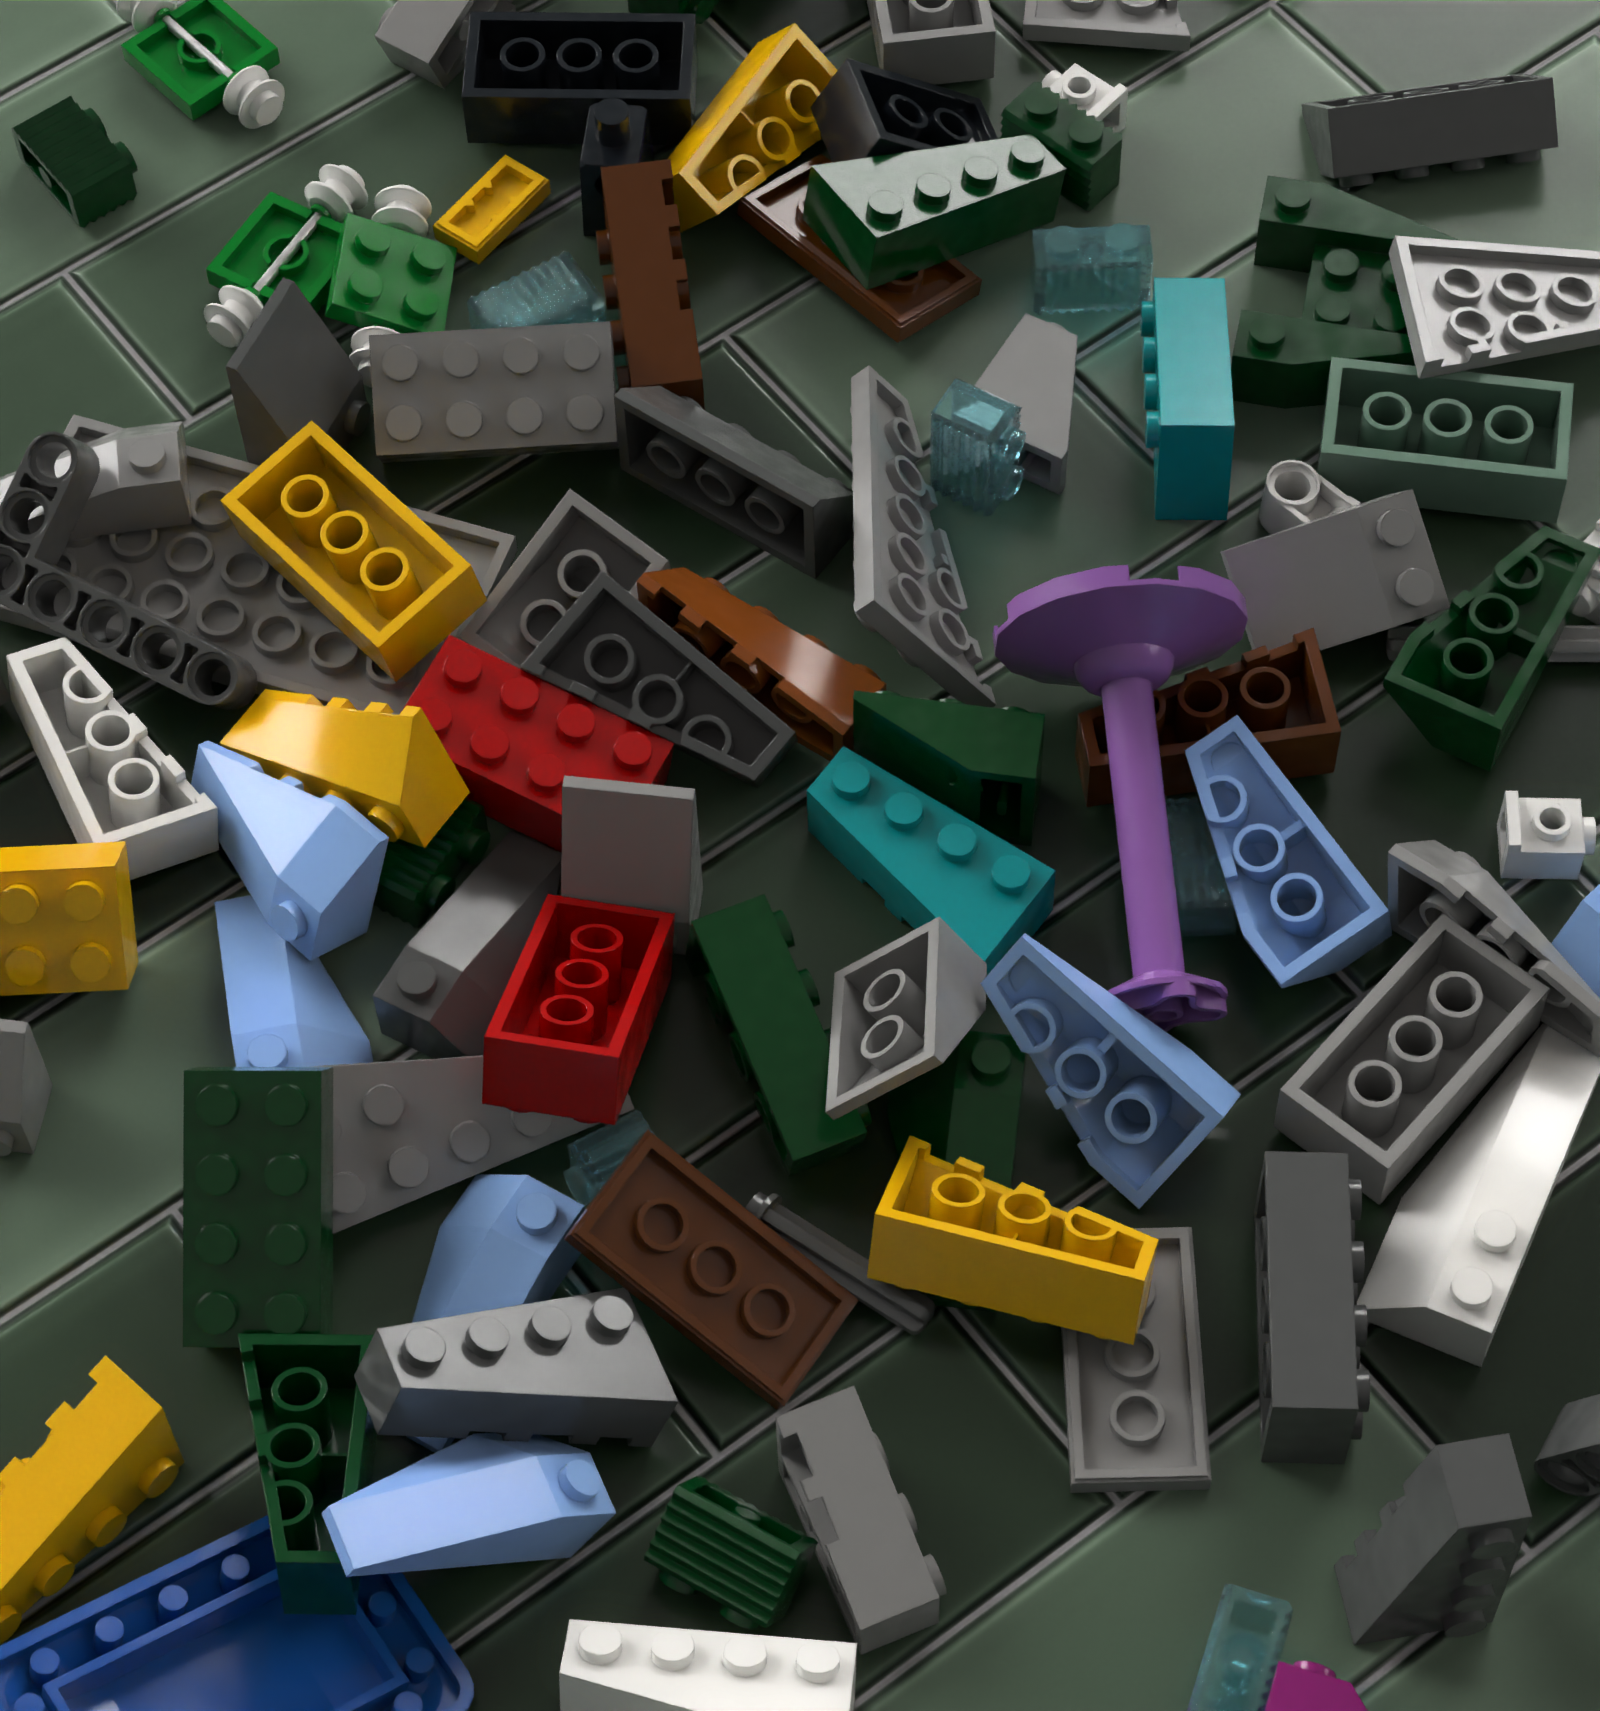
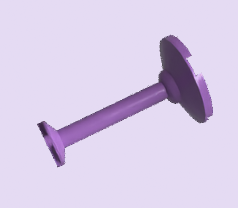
[993,565,1248,1032]

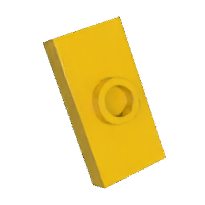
[433,154,551,264]

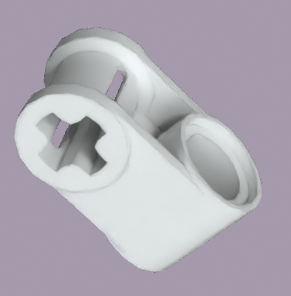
[1259,460,1361,534]

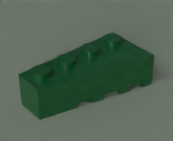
[802,134,1066,290]
[685,894,872,1177]
[237,1333,377,1615]

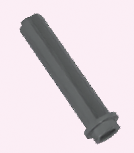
[745,1192,936,1335]

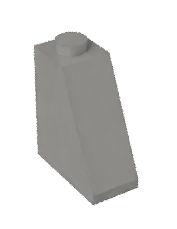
[955,313,1078,495]

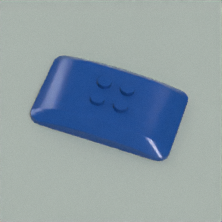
[0,1515,474,1711]

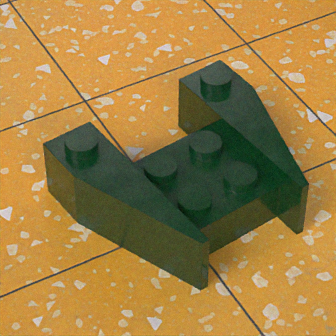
[1231,175,1458,409]

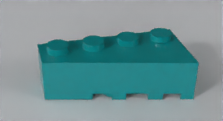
[1140,277,1235,520]
[807,746,1056,995]

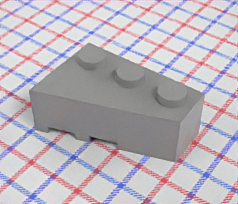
[374,0,516,89]
[775,1386,947,1655]

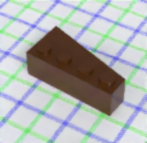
[596,159,705,410]
[1075,627,1342,807]

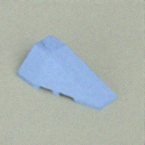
[1185,715,1392,988]
[191,740,389,961]
[214,895,374,1067]
[980,933,1241,1209]
[406,1174,585,1453]
[321,1433,616,1577]

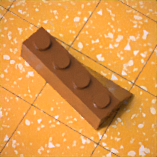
[636,567,886,761]

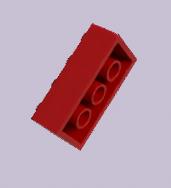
[401,634,675,853]
[482,894,675,1125]

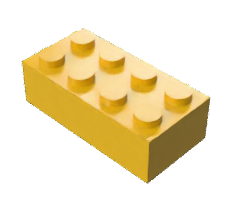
[220,420,487,682]
[0,841,139,996]

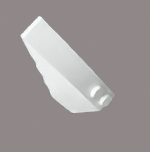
[1357,1023,1600,1367]

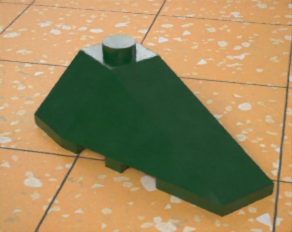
[1383,525,1600,772]
[887,1031,1027,1312]

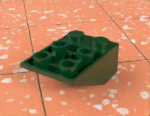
[853,690,1045,846]

